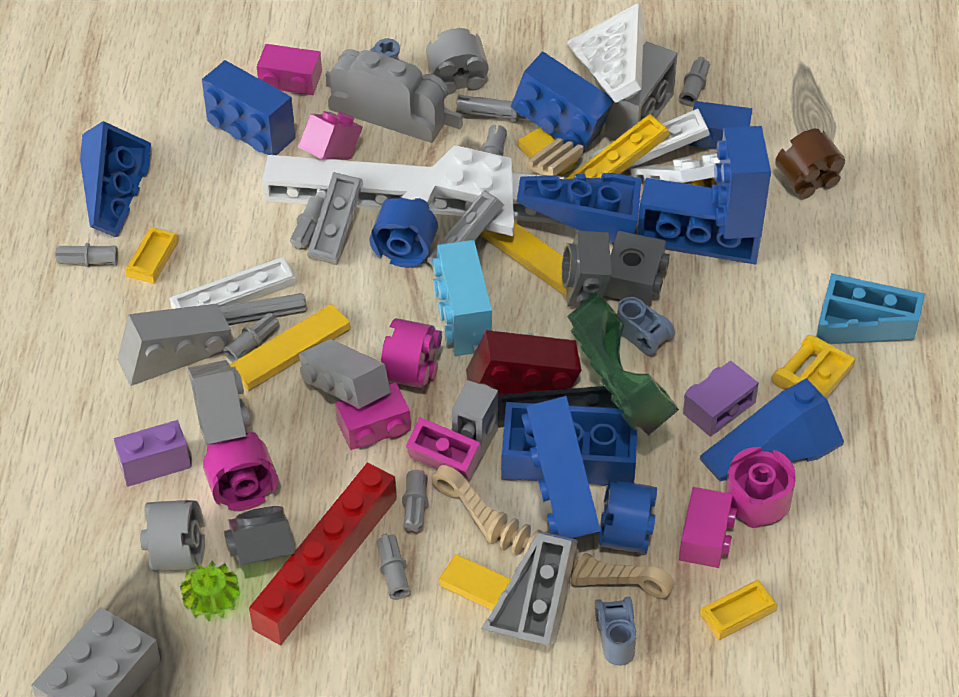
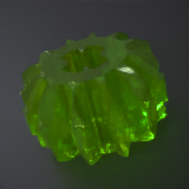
[180,560,240,621]

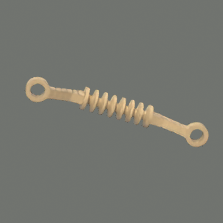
[431,465,675,599]

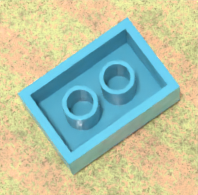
[432,240,492,356]

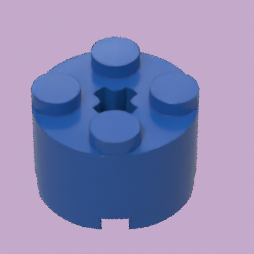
[369,198,438,268]
[599,480,657,553]

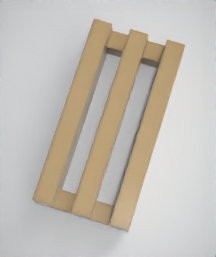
[527,138,583,176]

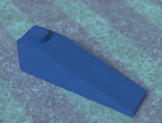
[516,173,642,243]
[700,378,844,482]

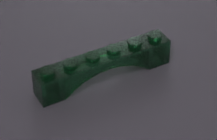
[567,292,679,436]

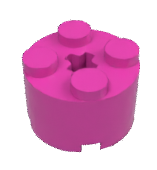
[381,318,442,388]
[203,432,278,511]
[725,447,795,528]

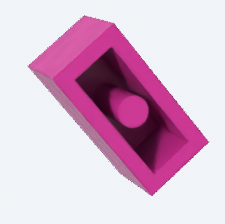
[256,44,322,95]
[298,111,363,159]
[335,382,411,450]
[406,417,483,483]
[679,487,737,568]

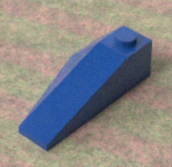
[80,121,151,237]

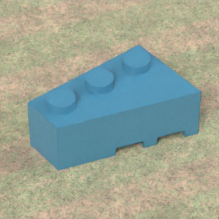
[816,273,925,344]

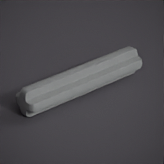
[219,293,307,324]

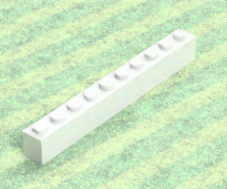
[262,155,564,223]

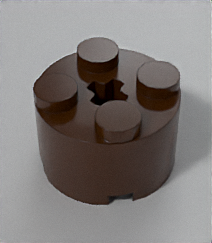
[775,128,845,199]

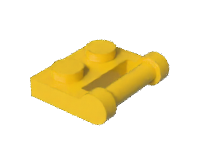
[771,335,856,399]

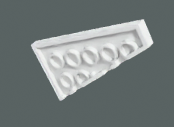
[567,3,644,103]

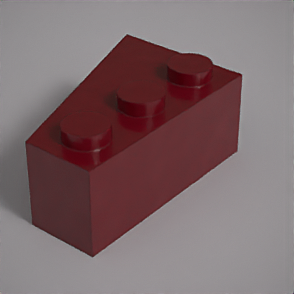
[466,330,582,395]

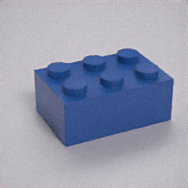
[510,51,614,153]
[202,60,296,155]
[712,126,771,239]

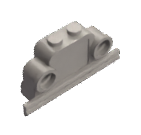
[325,49,463,143]

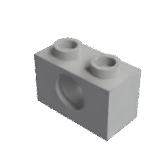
[452,380,498,459]

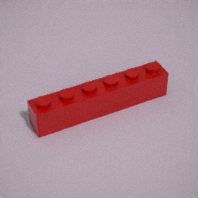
[249,462,397,646]

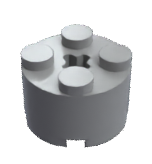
[426,28,489,95]
[140,500,205,570]

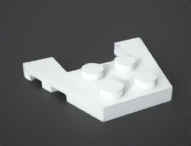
[401,145,514,236]
[630,152,720,183]

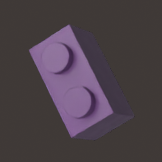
[683,360,759,437]
[114,420,191,487]

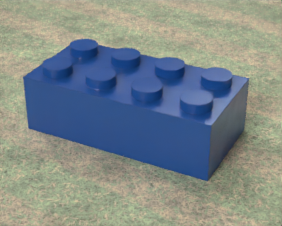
[637,178,766,265]
[521,396,601,538]
[501,402,638,485]

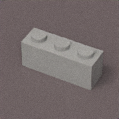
[299,339,391,408]

